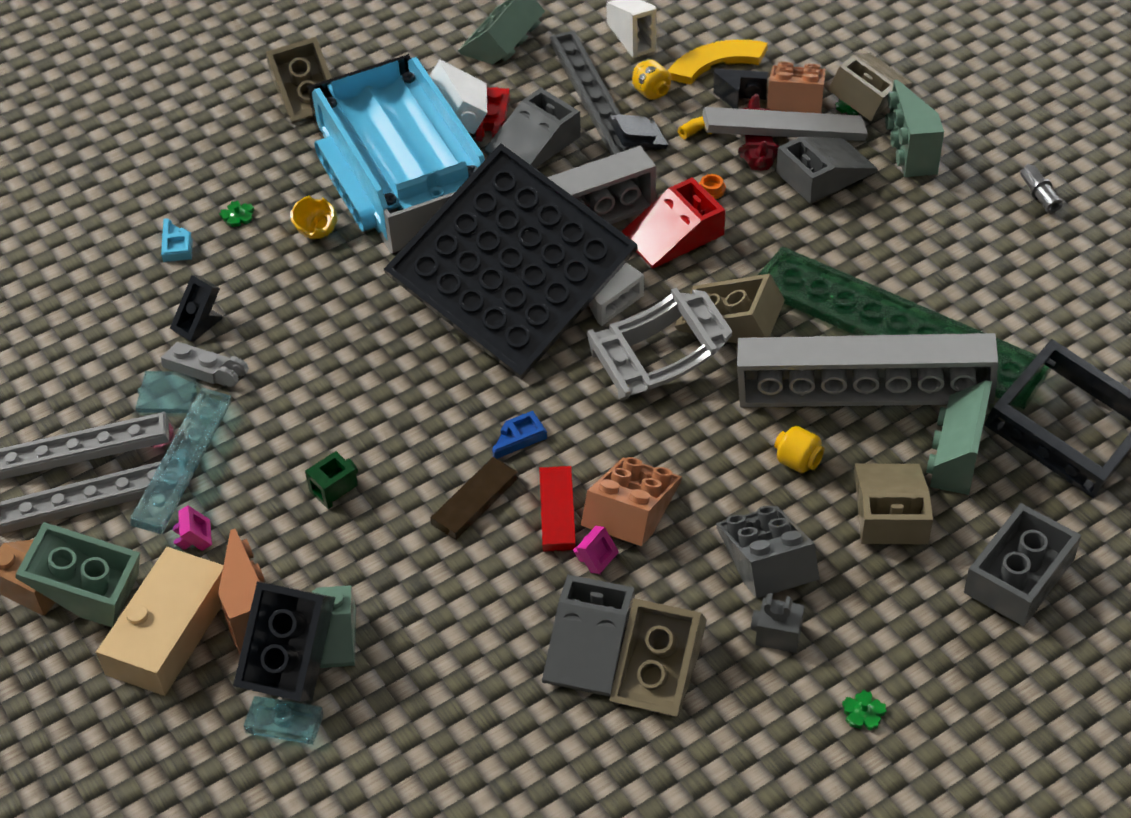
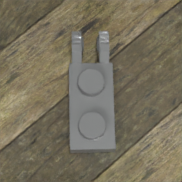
[161,341,249,387]

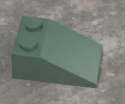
[15,522,140,627]

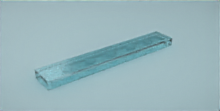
[130,387,231,535]

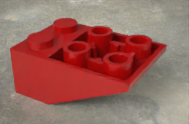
[621,177,725,269]

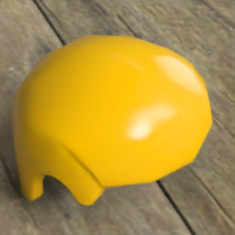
[291,196,338,239]

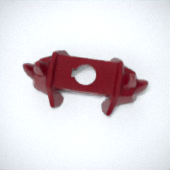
[738,94,780,171]

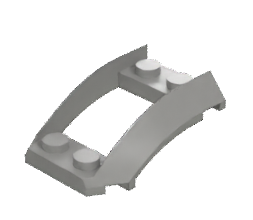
[587,288,733,399]

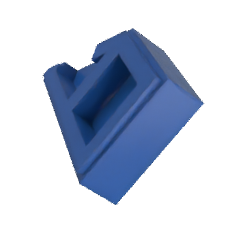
[492,410,547,459]

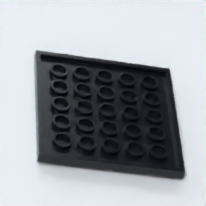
[384,143,638,380]

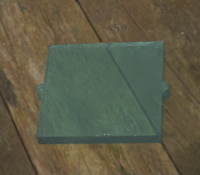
[135,371,198,413]

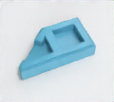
[161,218,193,262]

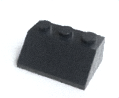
[233,581,336,702]

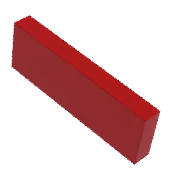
[539,466,576,552]

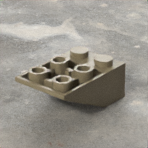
[828,53,912,121]
[854,463,933,544]

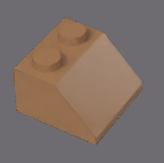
[0,539,56,616]

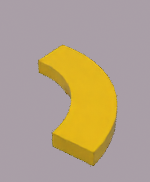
[668,40,768,85]

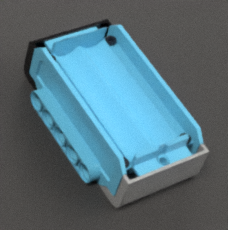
[308,54,485,254]

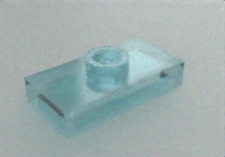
[243,696,324,745]

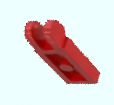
[476,87,510,141]

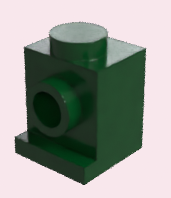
[305,451,359,509]

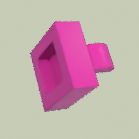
[173,505,212,551]
[573,526,619,574]

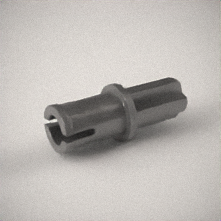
[1020,164,1063,214]

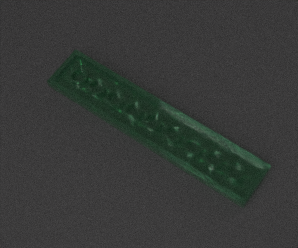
[757,246,1051,409]

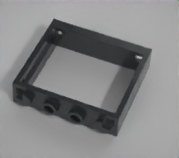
[984,339,1131,499]

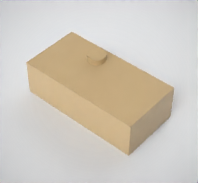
[96,547,223,696]

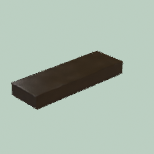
[430,457,518,540]

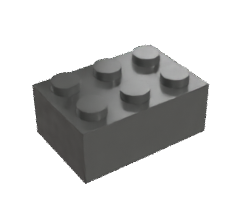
[964,503,1081,627]

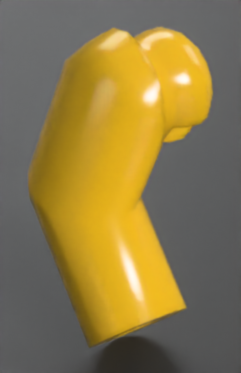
[678,116,712,139]

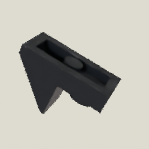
[713,69,768,109]
[170,275,223,342]

